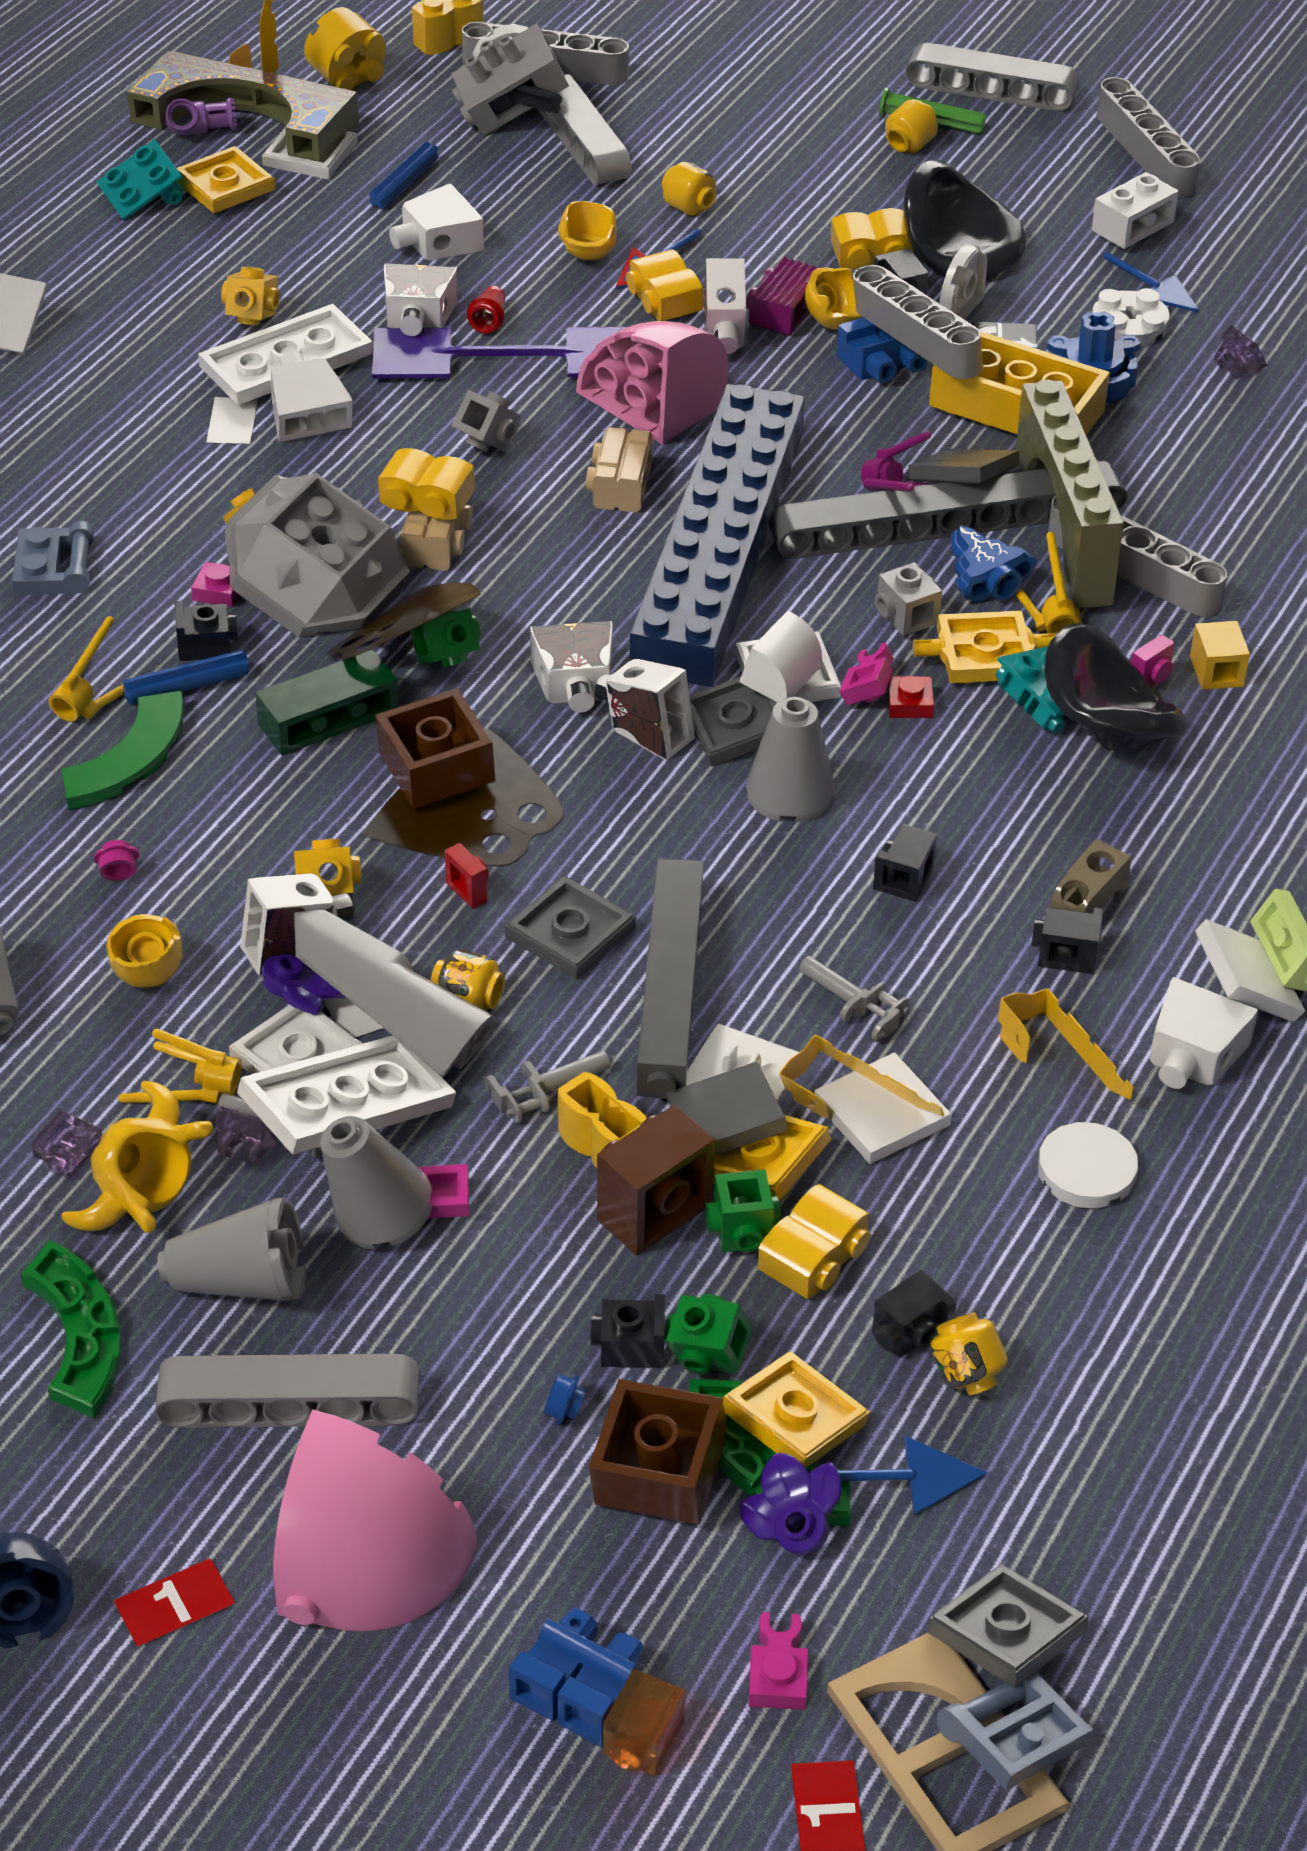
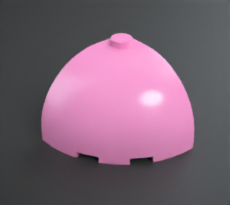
[576,321,728,445]
[273,1409,478,1631]

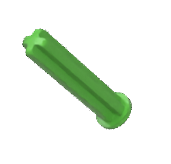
[879,88,986,134]

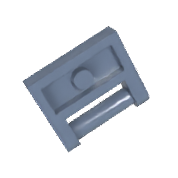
[12,521,94,595]
[936,1672,1093,1791]

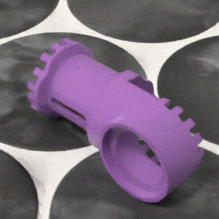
[166,97,237,136]

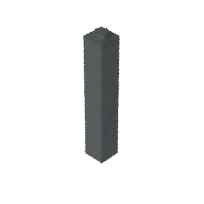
[637,858,704,1098]

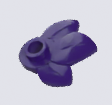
[262,954,348,1016]
[739,1452,842,1555]

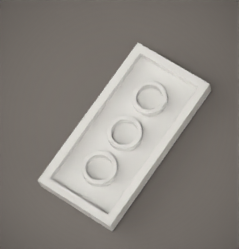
[198,304,373,405]
[237,1035,456,1155]

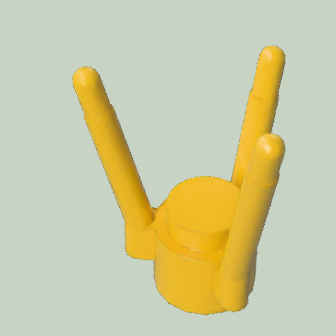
[1016,531,1082,633]
[48,616,124,722]
[118,1029,242,1104]

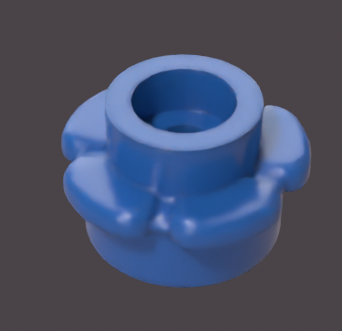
[543,1373,586,1425]

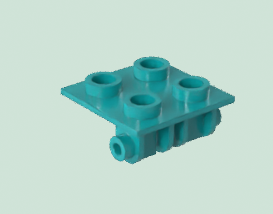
[97,139,183,221]
[996,646,1066,734]

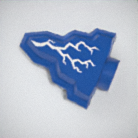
[951,525,1037,603]

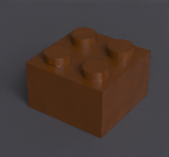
[375,688,496,809]
[597,1104,715,1256]
[589,1379,727,1525]

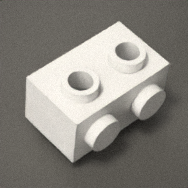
[1092,172,1179,249]

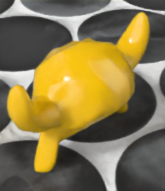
[61,1081,213,1233]

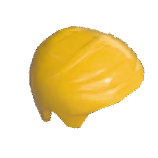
[558,201,617,260]
[805,267,862,330]
[106,914,183,988]

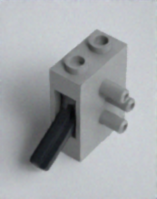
[451,24,569,136]

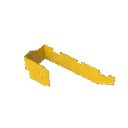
[228,0,279,74]
[998,988,1134,1100]
[779,1034,944,1119]

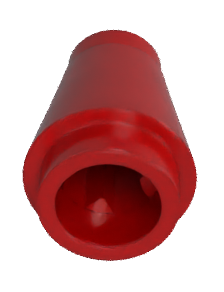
[467,286,506,334]

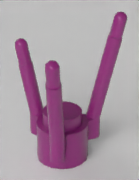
[861,431,931,492]

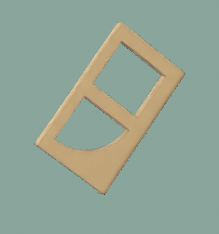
[827,1633,1070,1851]

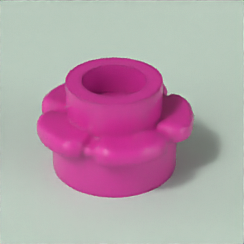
[94,840,140,881]

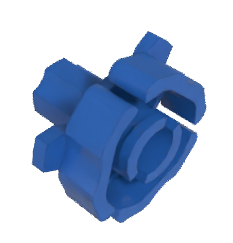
[1047,311,1141,402]

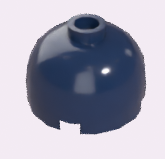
[0,1532,74,1648]

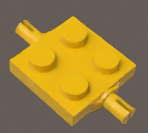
[913,611,1057,683]

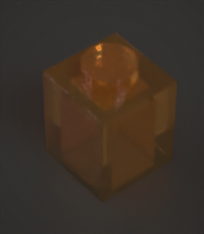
[603,1669,686,1776]

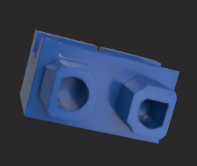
[837,317,928,383]
[509,1607,643,1748]

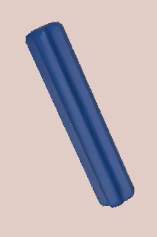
[369,142,439,209]
[123,650,250,704]

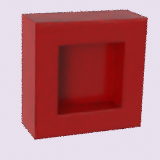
[887,676,934,718]
[445,843,489,909]

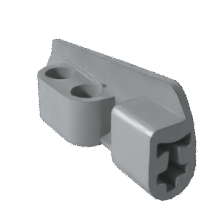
[293,909,495,1076]

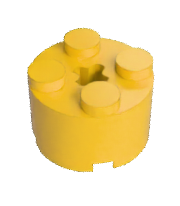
[304,7,386,90]

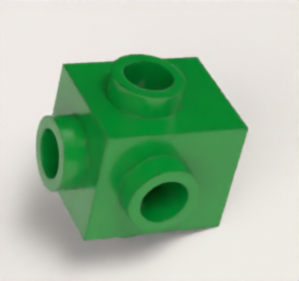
[410,607,481,667]
[706,1170,781,1253]
[665,1294,753,1375]

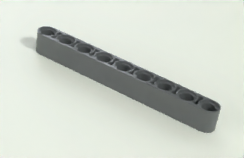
[768,461,1128,559]

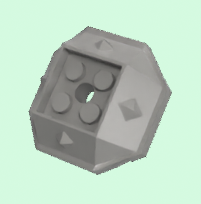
[225,473,410,638]

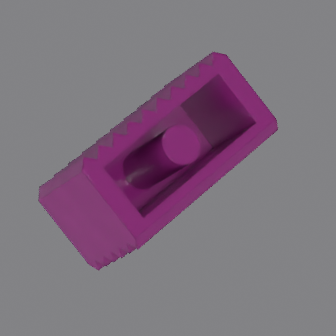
[746,256,821,336]

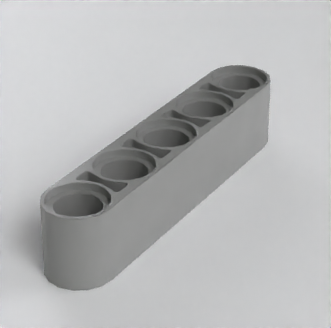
[462,22,629,85]
[905,43,1080,111]
[538,74,632,185]
[1097,77,1200,199]
[853,265,983,379]
[1047,496,1227,617]
[155,1354,419,1428]

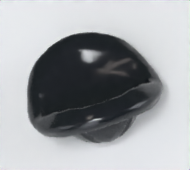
[903,159,1026,278]
[1045,623,1188,754]

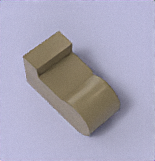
[1050,839,1131,914]

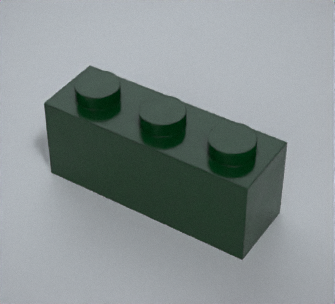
[255,650,399,756]

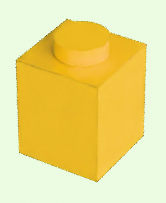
[1190,621,1250,690]

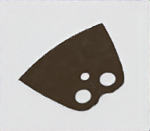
[326,582,481,659]
[363,729,564,866]

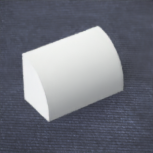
[739,611,822,703]

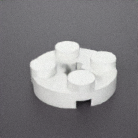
[1093,288,1169,347]

